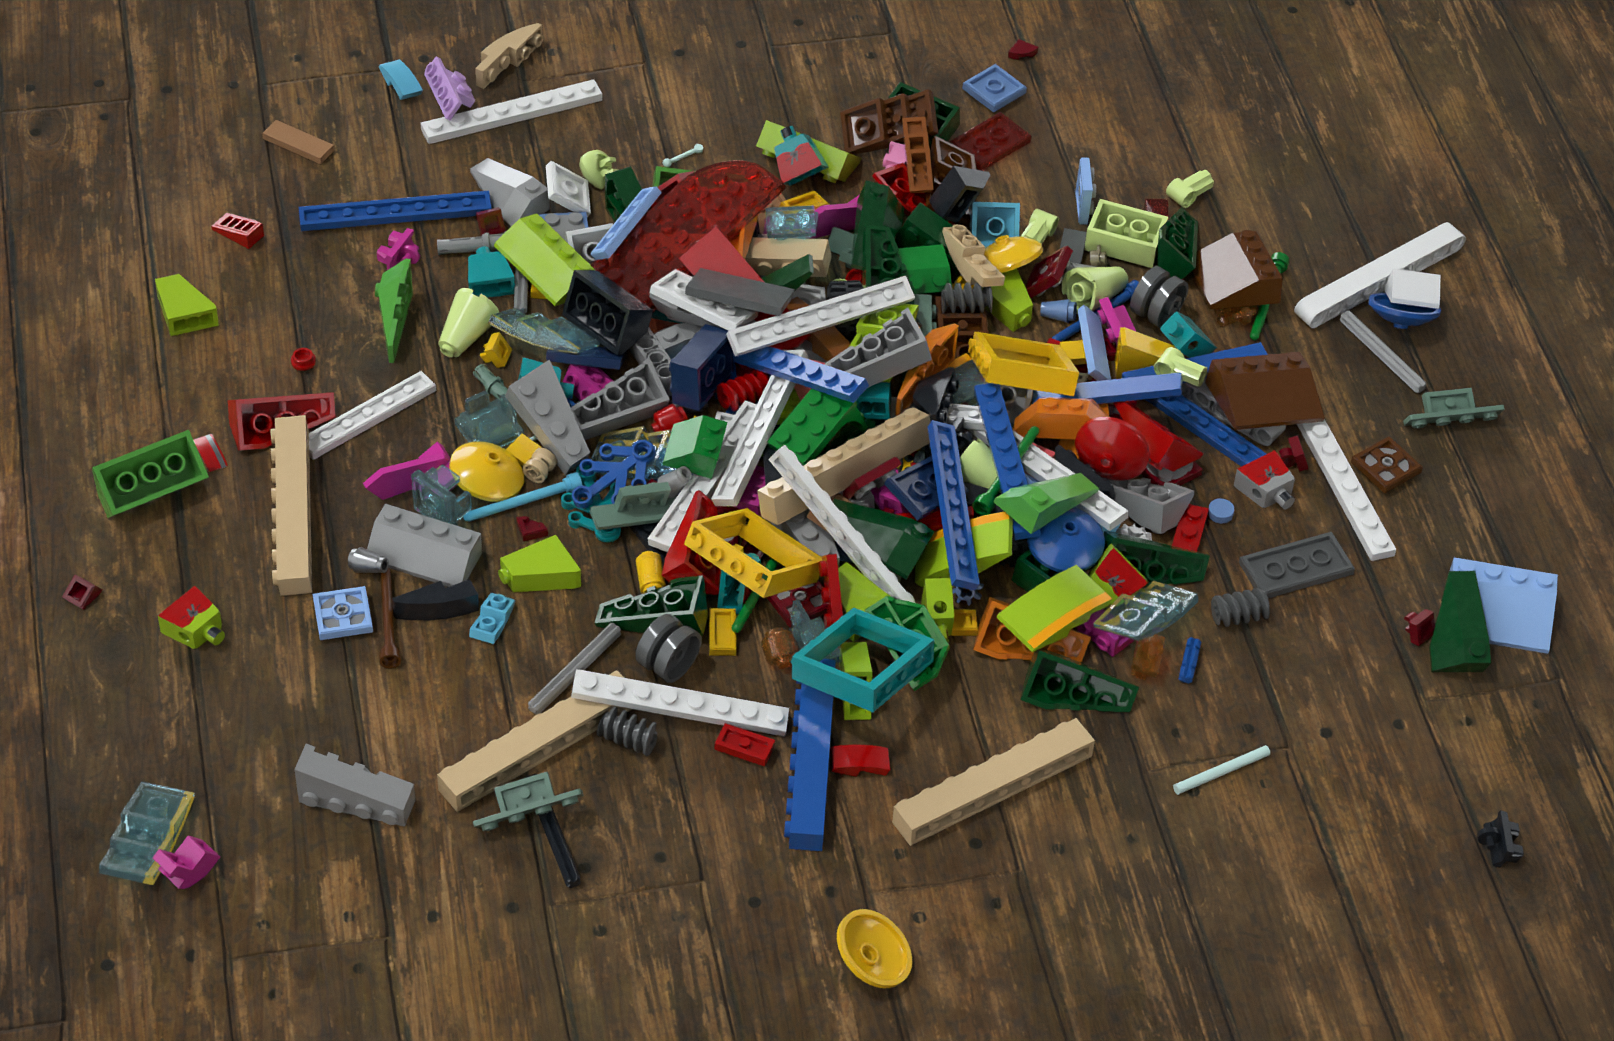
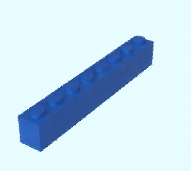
[784,659,836,851]

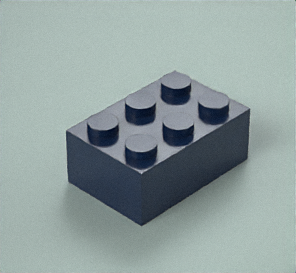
[669,324,734,411]

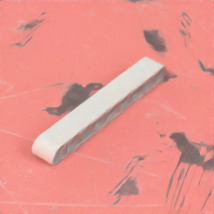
[1294,222,1466,328]

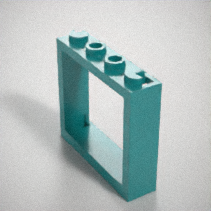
[791,608,934,712]

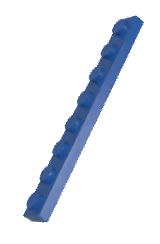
[299,191,492,231]
[733,346,869,403]
[974,383,1041,540]
[927,420,980,591]

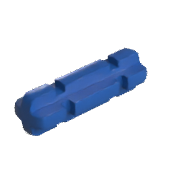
[1178,637,1201,684]

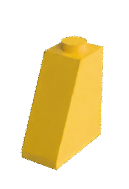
[1115,327,1176,379]

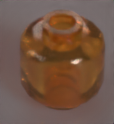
[761,627,799,669]

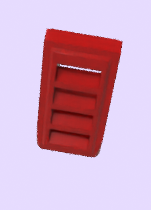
[211,213,264,249]

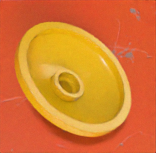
[984,235,1043,273]
[449,441,524,502]
[837,909,912,988]

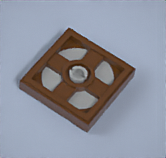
[1351,436,1423,494]

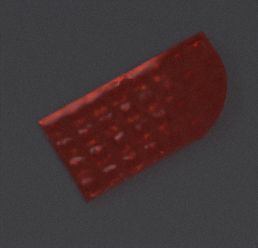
[591,160,786,312]

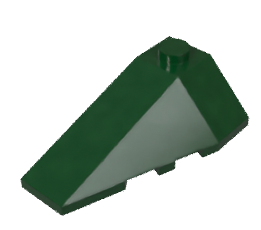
[851,180,904,270]
[862,225,914,304]
[761,254,814,292]
[833,499,935,580]
[1102,531,1210,588]
[1429,571,1491,672]
[595,575,708,636]
[1020,648,1139,712]

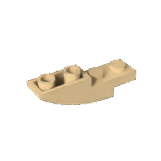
[475,23,543,89]
[942,225,1005,287]

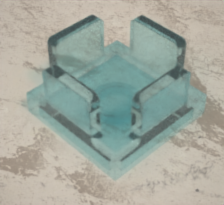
[455,391,524,447]
[411,465,472,526]

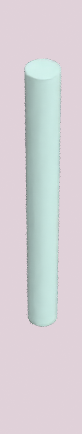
[1173,745,1270,795]

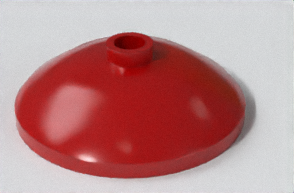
[1075,417,1150,481]

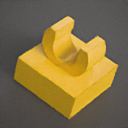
[480,332,512,368]

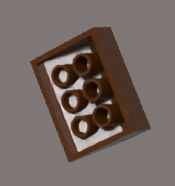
[1191,230,1283,309]
[1205,352,1325,430]

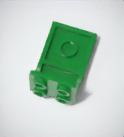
[767,389,868,466]

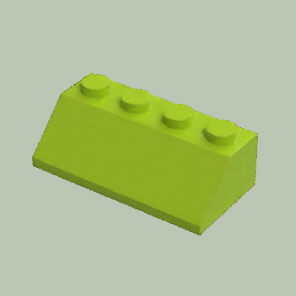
[756,120,862,183]
[494,213,595,306]

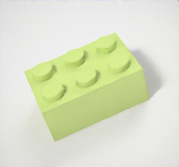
[1084,199,1168,268]

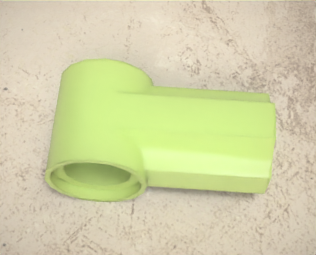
[1166,170,1214,208]
[1021,209,1059,244]
[1154,347,1208,387]

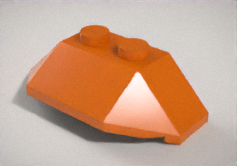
[1013,397,1110,439]

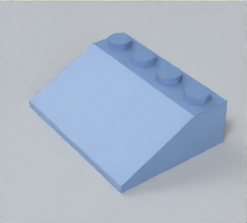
[1450,558,1558,654]

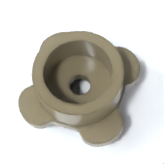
[1090,245,1107,267]

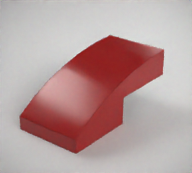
[830,745,890,777]

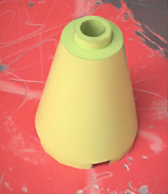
[1062,267,1128,314]
[438,288,499,357]
[960,438,1002,493]

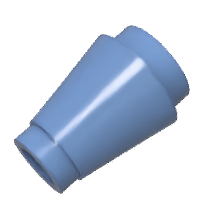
[1040,299,1077,323]

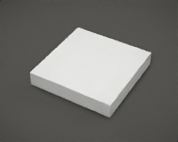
[546,161,591,217]

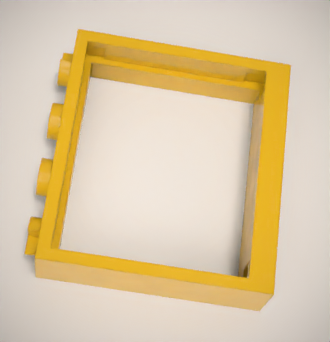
[968,332,1079,396]
[684,508,822,598]

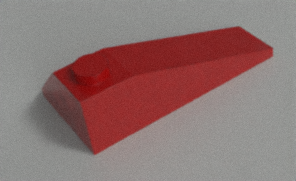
[872,163,956,225]
[227,392,336,450]
[1113,401,1204,472]
[662,490,721,595]

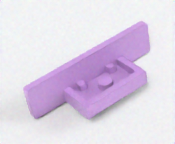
[424,56,475,121]

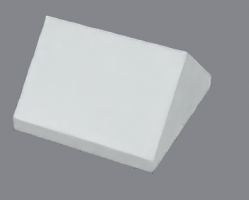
[565,223,622,274]
[1384,269,1441,309]

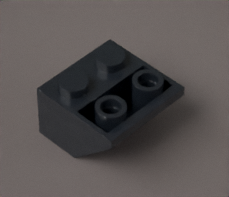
[929,166,991,223]

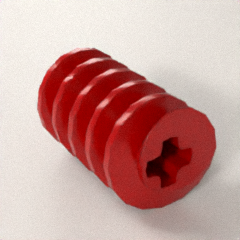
[717,370,770,412]

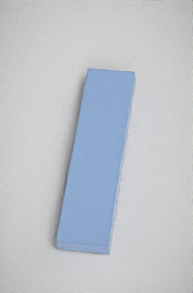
[591,186,662,260]
[1078,305,1111,381]

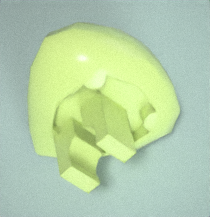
[579,150,618,190]

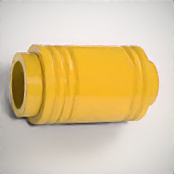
[636,551,666,594]

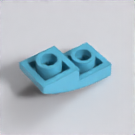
[379,59,423,100]
[469,593,515,644]

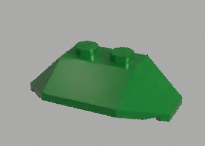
[865,596,950,691]

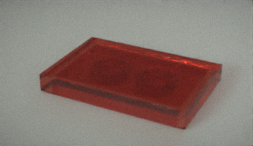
[950,112,1032,171]

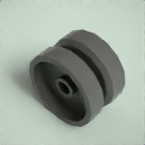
[1130,266,1189,328]
[636,614,702,683]

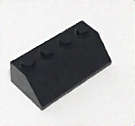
[562,270,653,355]

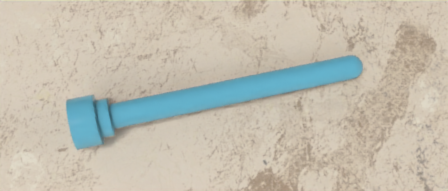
[463,472,583,522]

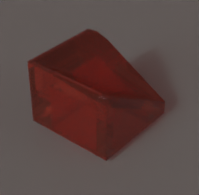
[1143,199,1168,217]

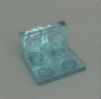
[765,205,819,240]
[789,599,840,663]

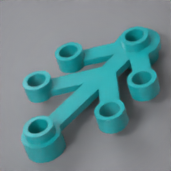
[561,465,621,542]

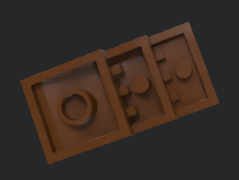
[840,89,938,154]
[925,136,976,227]
[935,296,989,377]

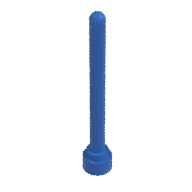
[1052,280,1139,342]

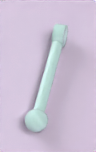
[662,144,703,167]

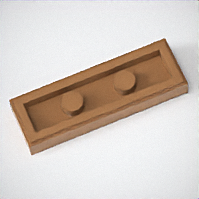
[262,120,334,164]

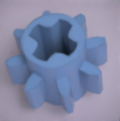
[952,584,984,606]

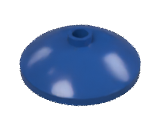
[1368,293,1441,329]
[1027,507,1105,572]

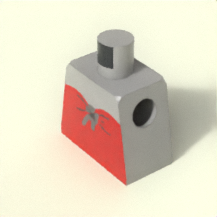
[1234,450,1295,509]

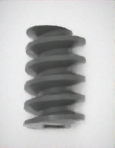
[941,282,993,314]
[1211,588,1270,627]
[597,706,657,757]

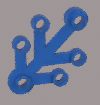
[572,440,656,509]

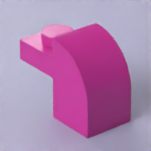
[152,836,220,889]

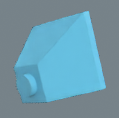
[970,202,1020,248]

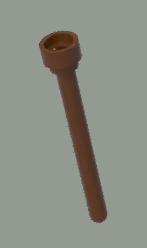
[379,566,401,669]

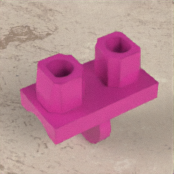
[377,228,420,270]

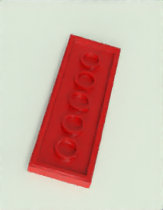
[679,226,811,350]

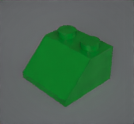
[898,244,952,295]
[662,415,728,479]

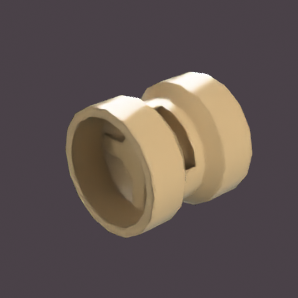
[523,448,557,483]

